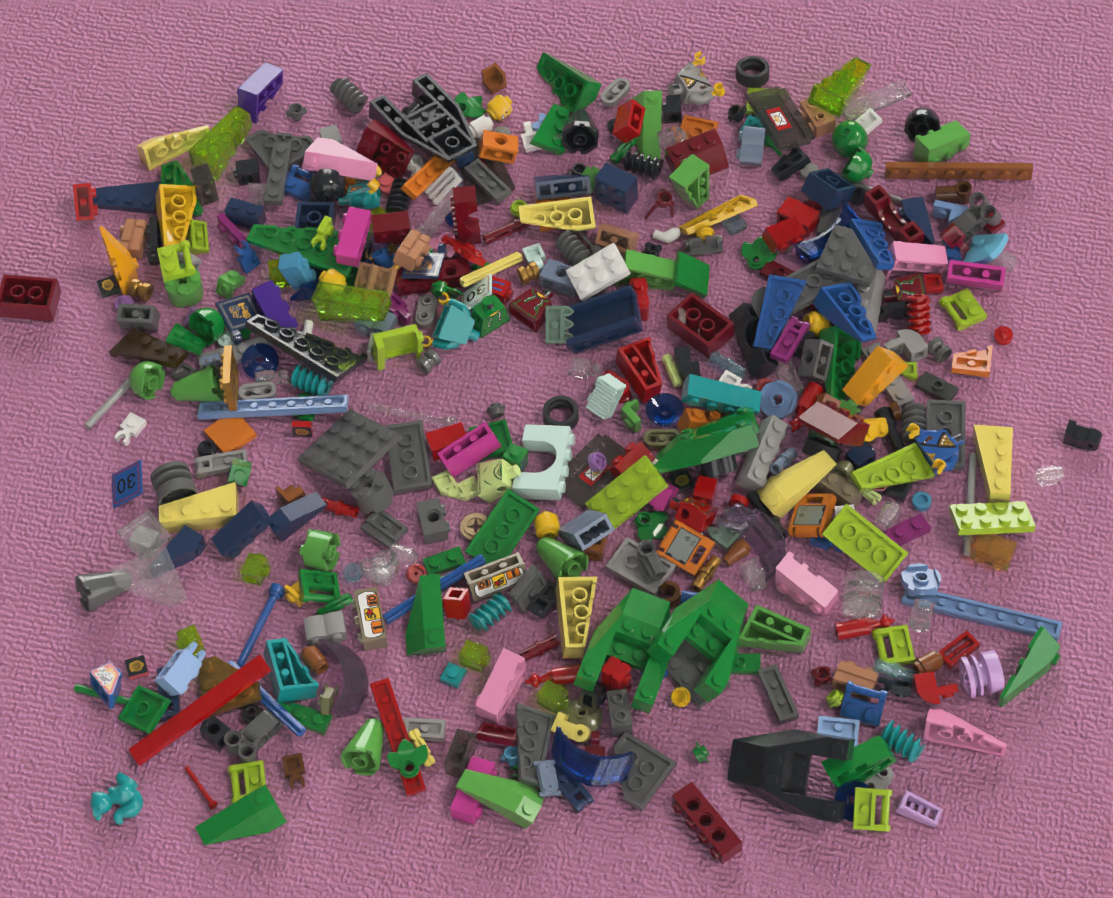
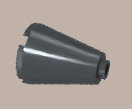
[75,570,132,612]

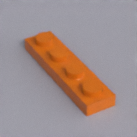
[401,157,455,201]

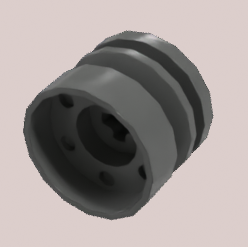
[150,461,198,506]

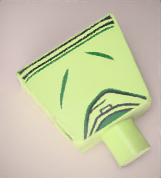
[477,459,521,503]

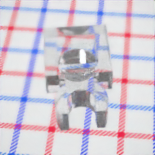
[255,370,289,387]

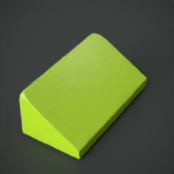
[186,219,209,255]

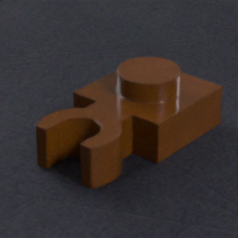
[282,753,306,790]

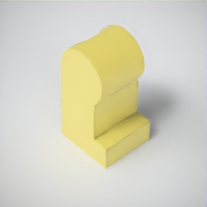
[551,712,591,743]

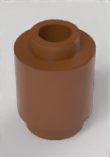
[300,646,329,675]
[912,650,944,674]

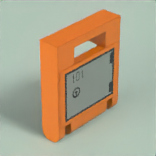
[788,494,837,538]
[656,519,716,577]

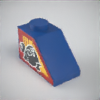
[90,662,122,709]

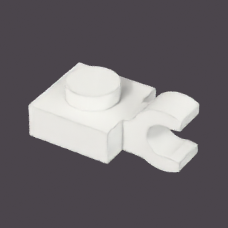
[521,121,541,153]

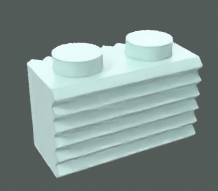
[586,374,626,420]

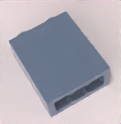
[558,509,615,551]

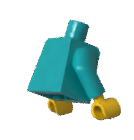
[338,165,382,209]
[422,292,480,350]

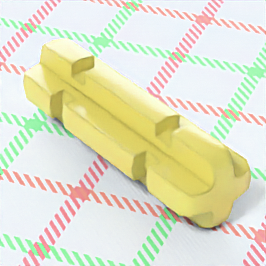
[408,729,435,767]

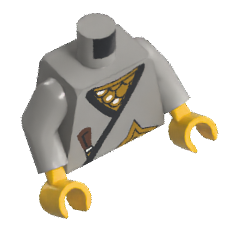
[668,51,725,106]

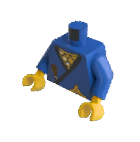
[906,423,964,475]

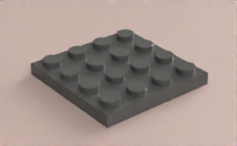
[297,409,401,489]

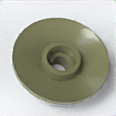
[563,699,603,731]

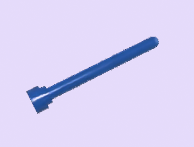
[236,583,285,668]

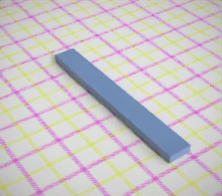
[197,394,349,420]
[901,589,1063,642]

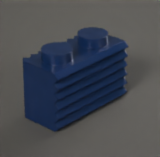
[224,197,267,229]

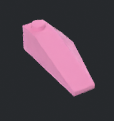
[302,138,378,181]

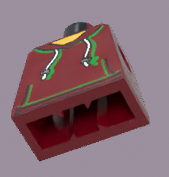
[883,272,928,310]
[509,288,554,333]

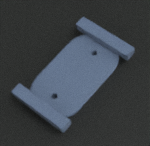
[533,760,561,797]

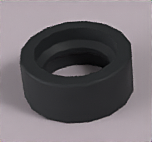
[735,56,770,88]
[543,395,579,430]
[802,437,841,462]

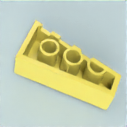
[972,425,1013,503]
[159,482,239,534]
[555,577,597,659]

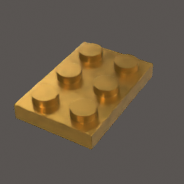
[219,345,239,411]

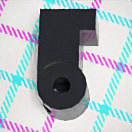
[1063,419,1102,451]

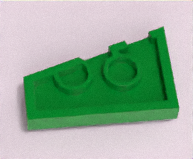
[529,104,570,156]

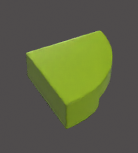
[901,362,918,381]

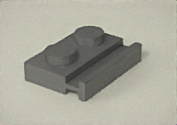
[360,510,408,550]
[509,565,547,614]

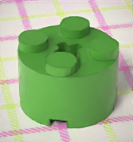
[163,263,204,308]
[300,529,341,572]

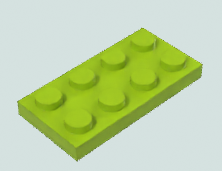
[585,455,669,529]
[949,501,1036,535]
[821,504,908,584]

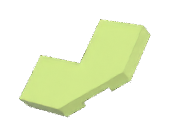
[431,470,478,501]

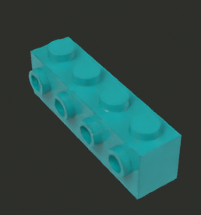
[681,374,762,416]

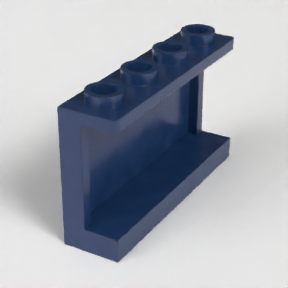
[566,285,643,354]

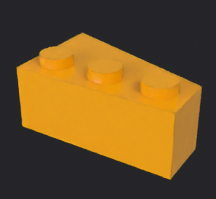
[842,345,909,407]

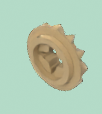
[460,513,488,540]

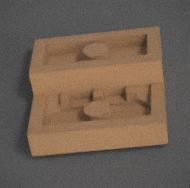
[351,262,397,307]

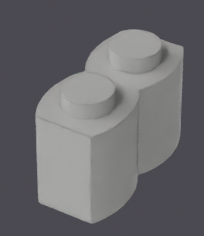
[304,611,348,647]

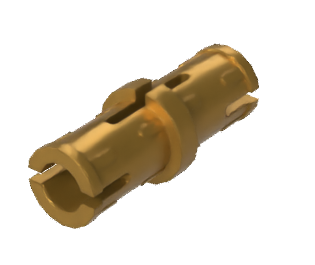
[690,555,722,593]

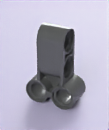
[952,192,1002,242]
[224,709,283,764]

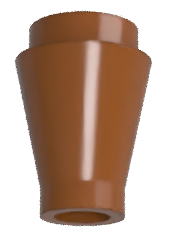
[722,538,752,567]

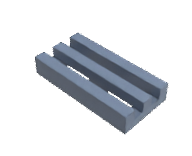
[200,353,222,368]

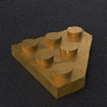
[199,656,262,718]

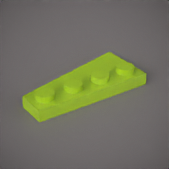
[850,443,935,491]

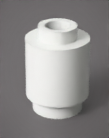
[469,115,494,139]

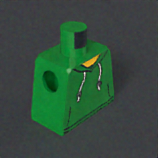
[471,295,510,339]

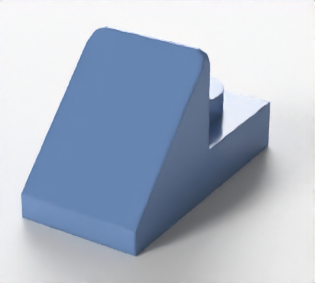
[932,200,969,226]

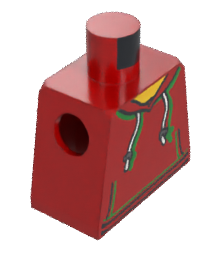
[669,497,719,533]

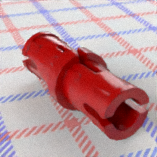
[322,497,359,519]

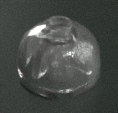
[359,550,400,586]

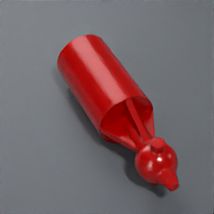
[789,382,823,433]
[834,614,895,641]
[525,664,581,688]

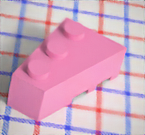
[882,241,948,281]
[775,551,838,617]
[474,648,527,724]

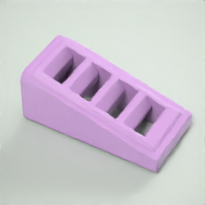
[895,790,943,828]

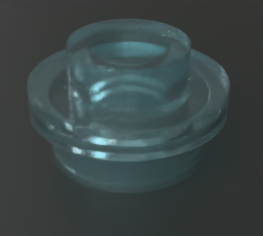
[343,563,363,582]

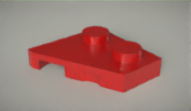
[441,235,486,267]

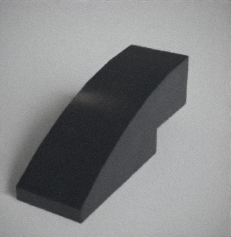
[674,346,701,382]

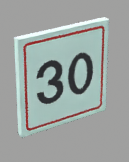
[462,274,492,310]

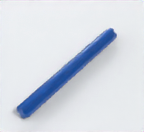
[382,554,486,624]
[227,661,306,737]

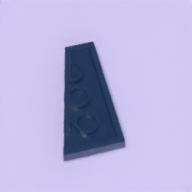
[93,181,161,214]

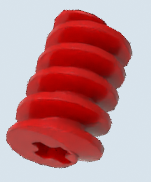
[906,294,931,335]

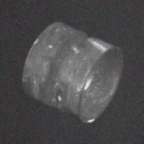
[840,570,885,619]

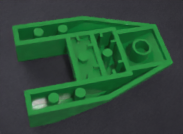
[652,406,760,473]
[647,579,749,703]
[574,588,670,714]

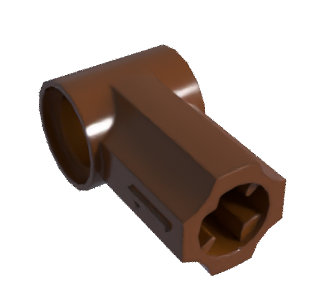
[935,180,972,205]

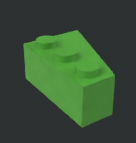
[913,120,970,162]
[669,154,709,209]
[614,250,675,290]
[739,604,812,653]

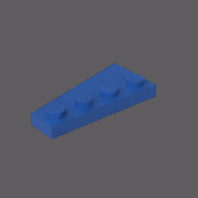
[848,218,895,270]
[753,274,807,351]

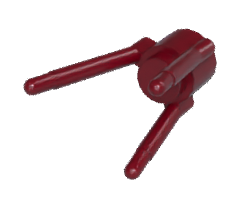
[644,188,674,219]

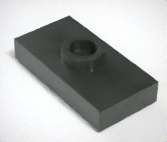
[916,371,959,400]

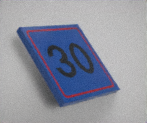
[112,460,143,508]

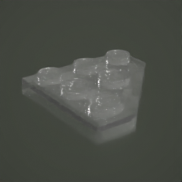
[110,546,188,608]

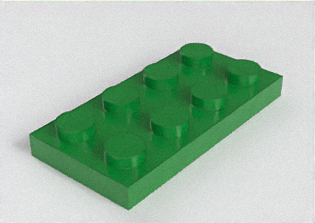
[465,489,540,565]

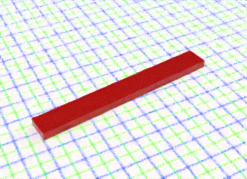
[128,654,272,766]

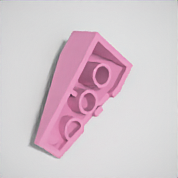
[924,709,1007,756]

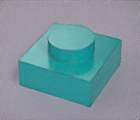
[440,662,467,689]

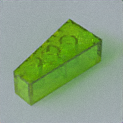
[807,57,872,117]
[188,105,252,181]
[311,281,392,321]

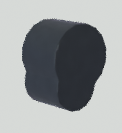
[699,454,738,478]

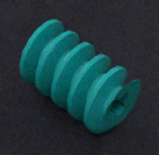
[290,364,333,396]
[468,592,512,632]
[881,720,926,763]

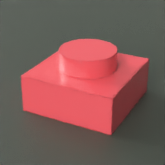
[377,173,394,197]

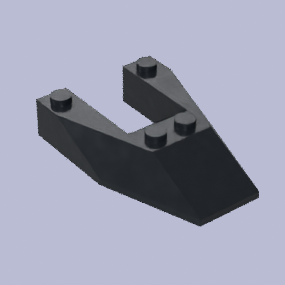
[369,73,478,163]
[727,729,855,823]

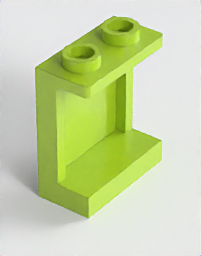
[372,324,424,371]

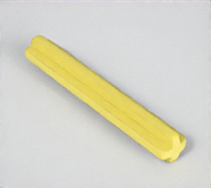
[460,252,523,287]

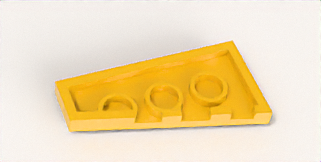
[679,194,758,236]

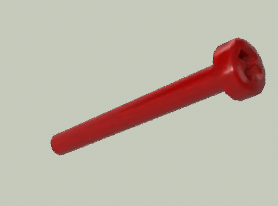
[184,766,218,810]

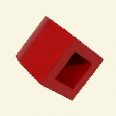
[911,671,959,704]

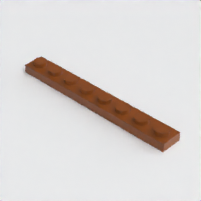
[885,162,1033,180]

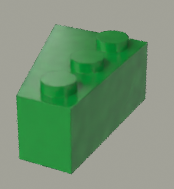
[821,735,897,793]

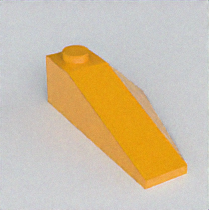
[99,226,139,295]

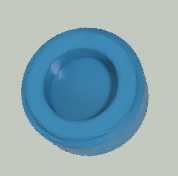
[912,491,932,512]

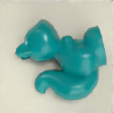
[90,772,144,825]

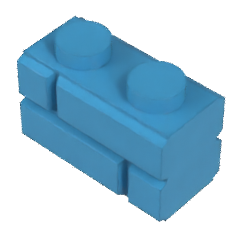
[278,252,316,291]

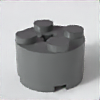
[350,468,395,514]

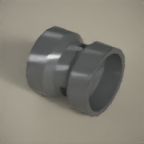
[928,337,952,363]
[415,348,442,375]

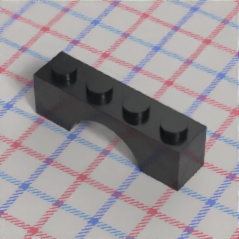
[728,302,779,379]

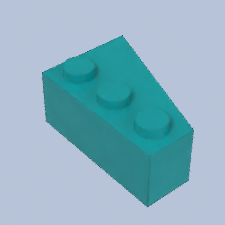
[263,638,319,703]

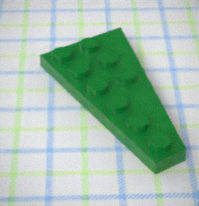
[246,224,370,279]

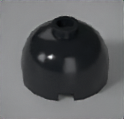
[904,107,941,142]
[309,169,346,203]

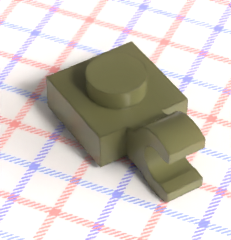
[318,684,339,716]

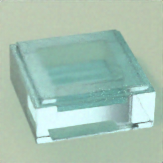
[722,214,747,236]

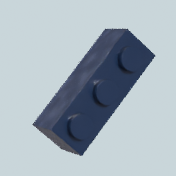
[211,500,273,559]

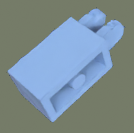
[154,641,206,696]

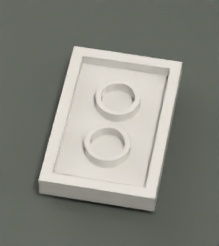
[566,243,631,301]

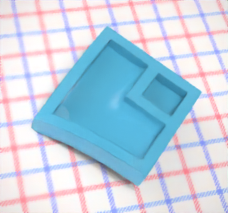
[963,233,1009,264]

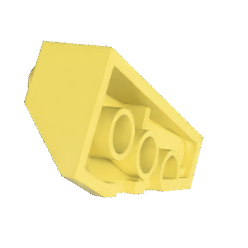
[757,450,837,518]

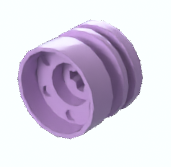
[958,650,1005,699]

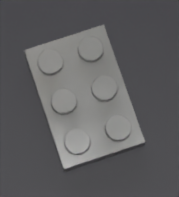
[605,537,676,596]

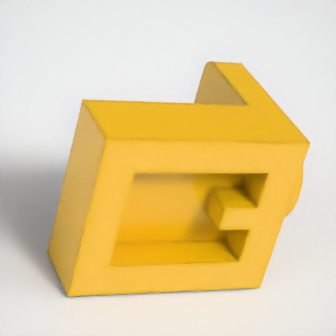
[284,581,316,607]

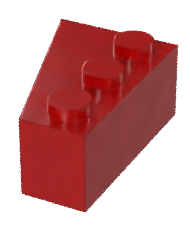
[615,337,662,404]

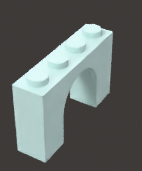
[512,424,575,501]

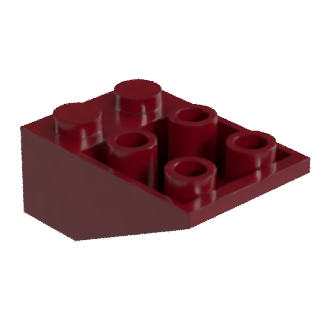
[355,119,415,179]

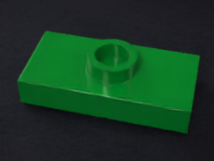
[731,654,761,675]

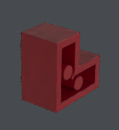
[371,211,411,252]

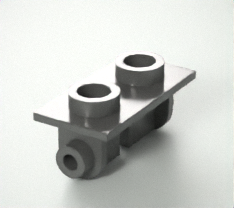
[684,234,723,256]

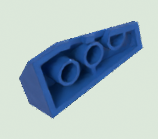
[813,282,876,342]

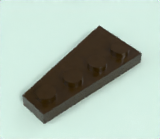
[109,328,188,368]

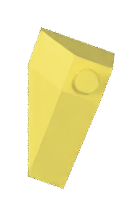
[136,125,212,171]
[518,197,596,231]

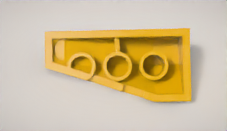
[155,184,197,247]

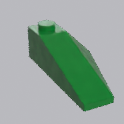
[405,574,447,656]
[195,784,287,845]

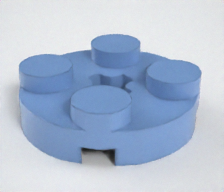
[760,380,798,419]
[901,563,941,596]

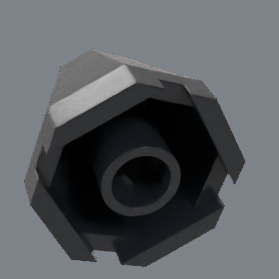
[561,110,599,154]

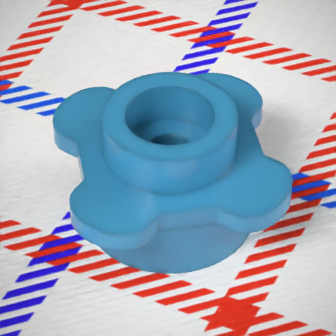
[501,746,518,767]

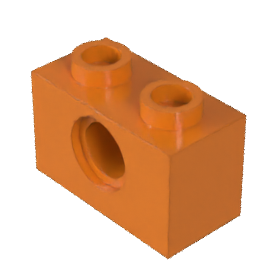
[479,130,518,164]

